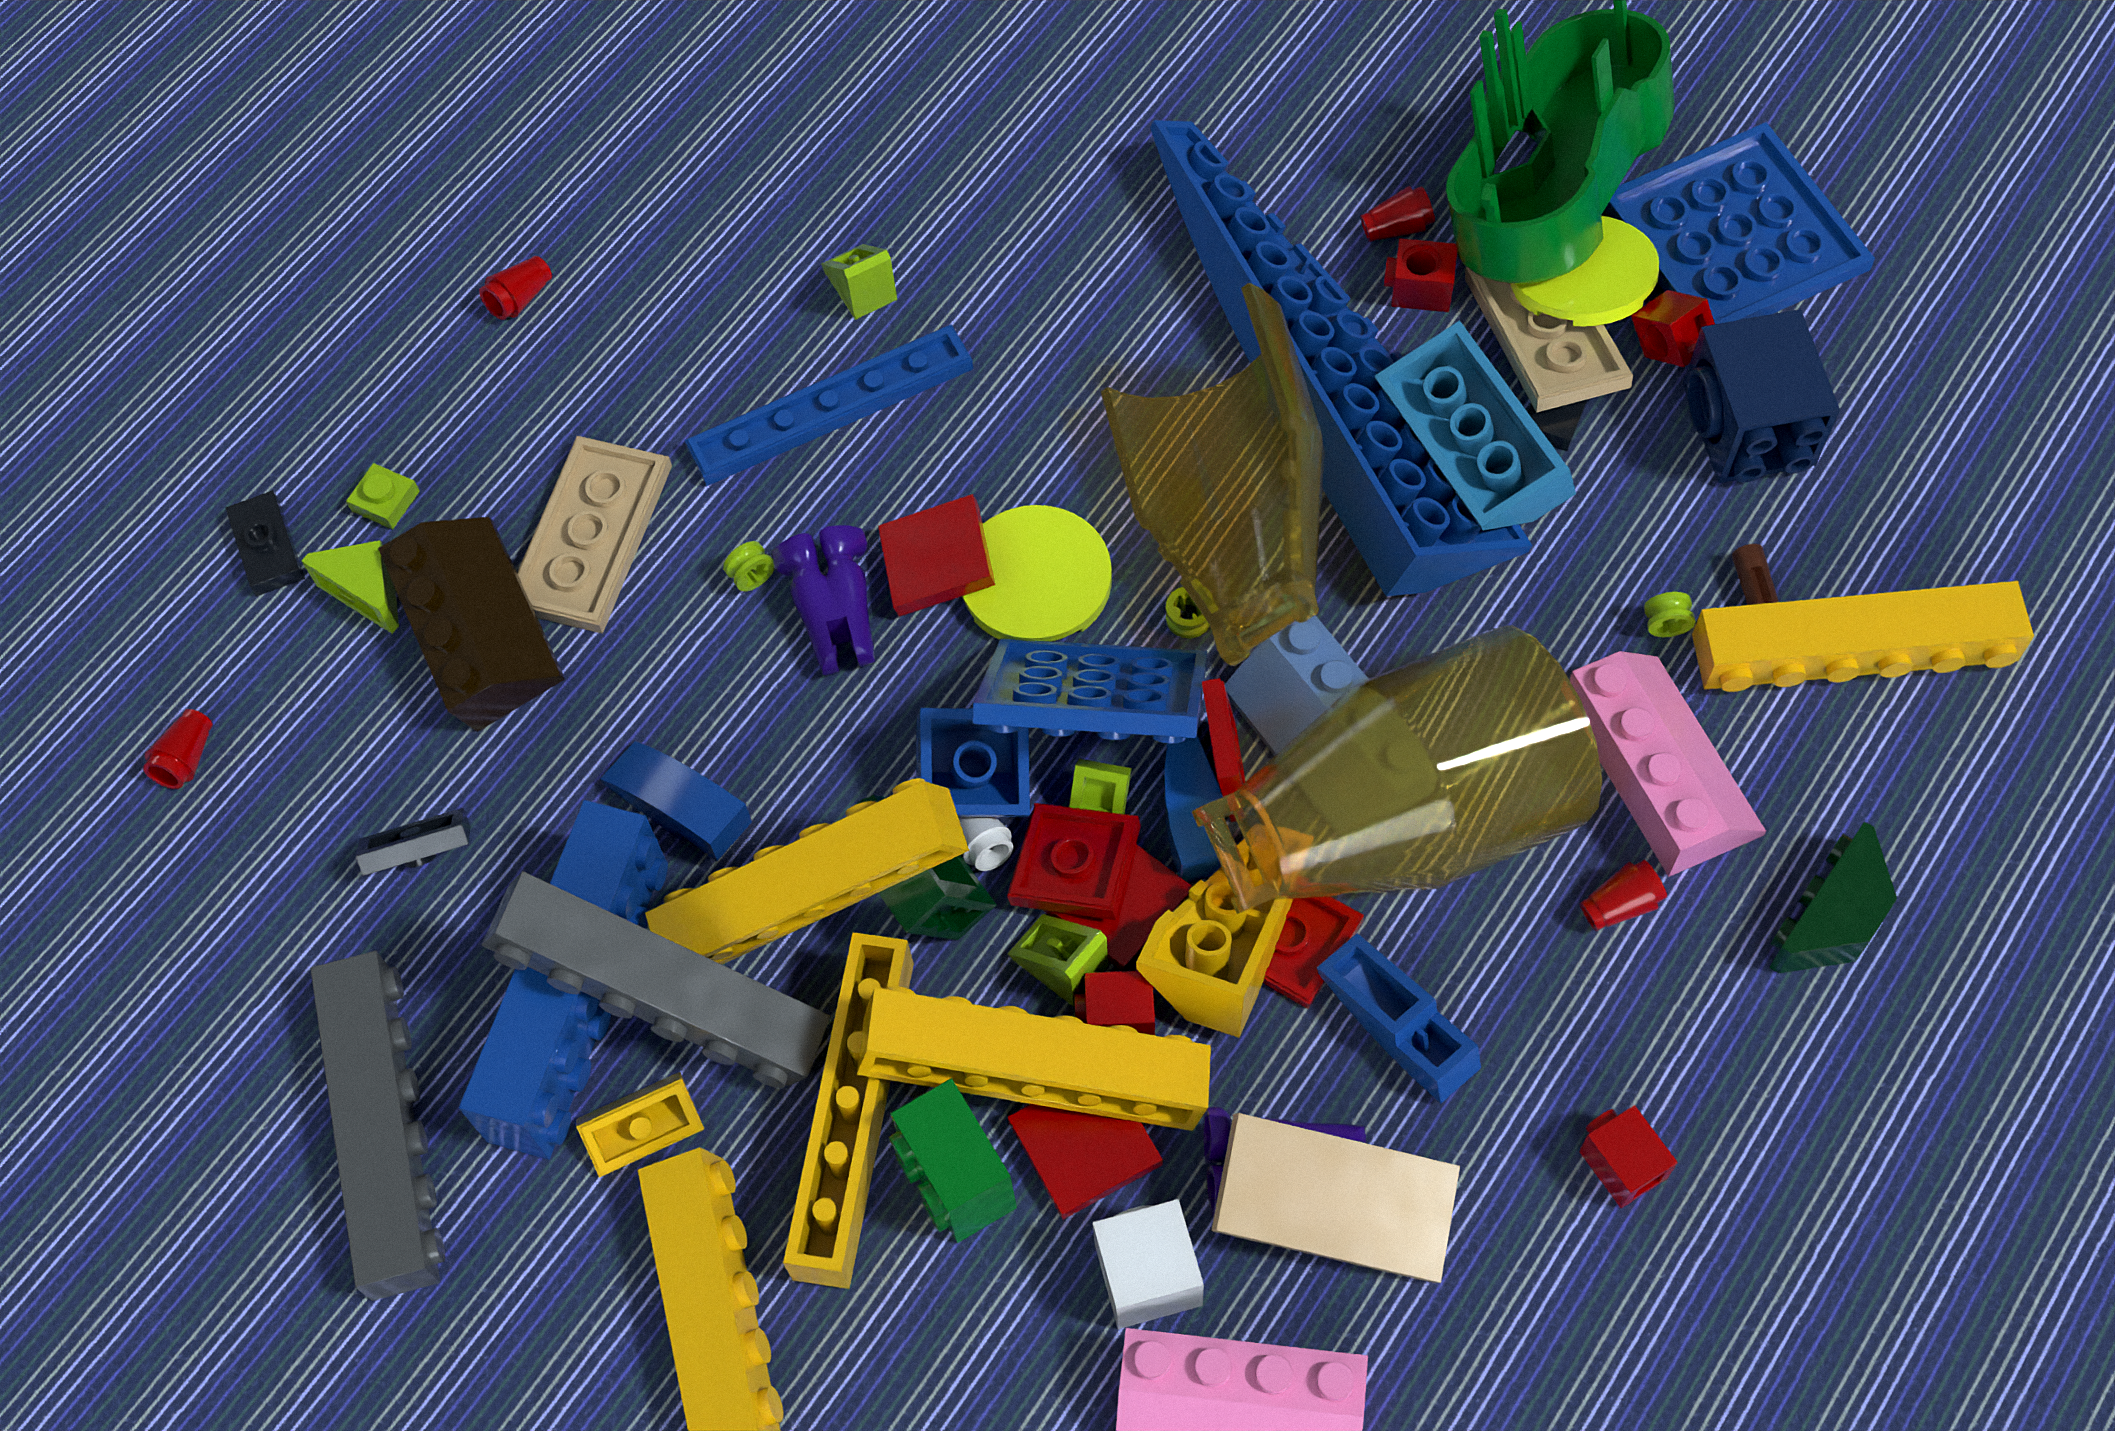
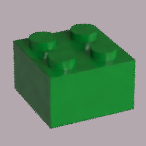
[888,1078,1017,1243]

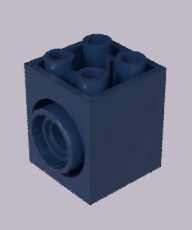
[1683,309,1840,483]

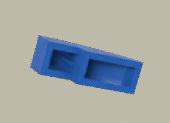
[1164,735,1224,884]
[600,741,752,861]
[1317,933,1481,1104]

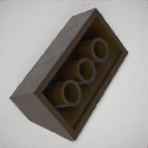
[378,517,565,732]

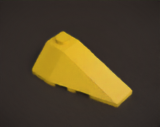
[1136,821,1315,1038]

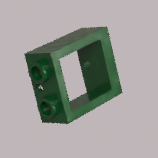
[853,794,997,940]

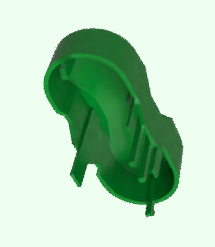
[1446,0,1675,283]

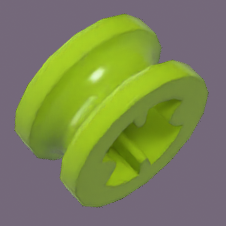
[723,541,775,592]
[1166,586,1212,639]
[1644,592,1696,637]

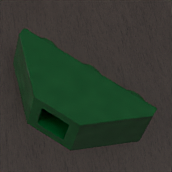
[1769,821,1897,973]

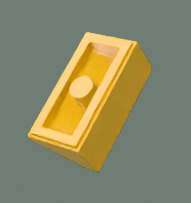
[576,1072,704,1178]

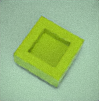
[346,463,420,530]
[1069,758,1132,814]

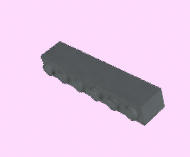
[482,871,831,1088]
[310,951,445,1301]

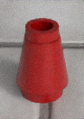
[1360,186,1435,242]
[479,256,552,320]
[143,709,213,789]
[1579,860,1667,931]

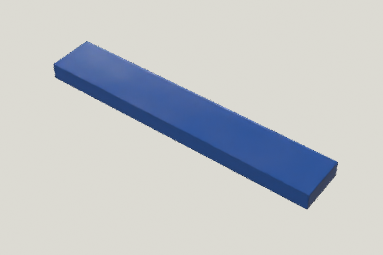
[685,324,974,486]

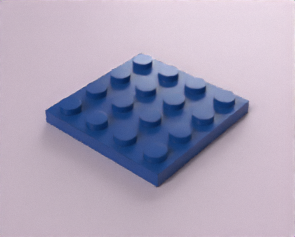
[1604,122,1875,324]
[973,639,1207,743]

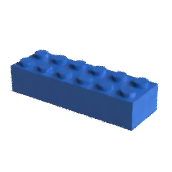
[459,800,668,1160]

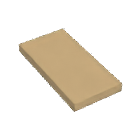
[1465,267,1633,413]
[517,436,672,634]
[1211,1113,1460,1283]

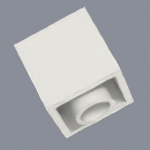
[1093,1199,1204,1329]

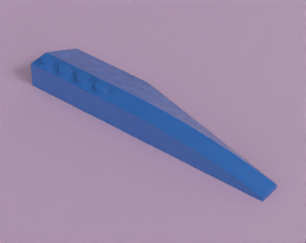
[1150,120,1533,596]

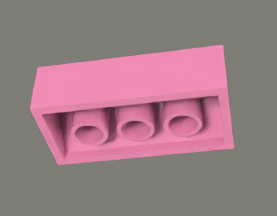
[1563,651,1766,877]
[1116,1328,1368,1431]

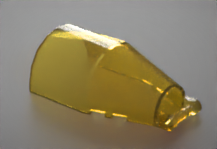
[1101,283,1325,666]
[1191,625,1602,914]

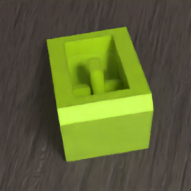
[821,244,897,320]
[301,540,399,634]
[1008,914,1108,1007]

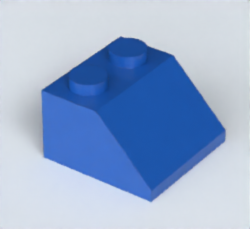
[916,708,1030,817]

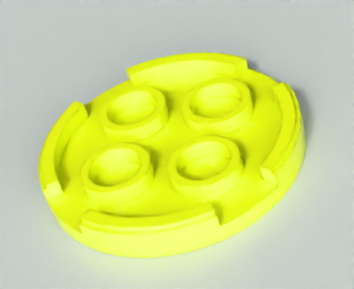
[1509,216,1659,327]
[962,505,1112,641]

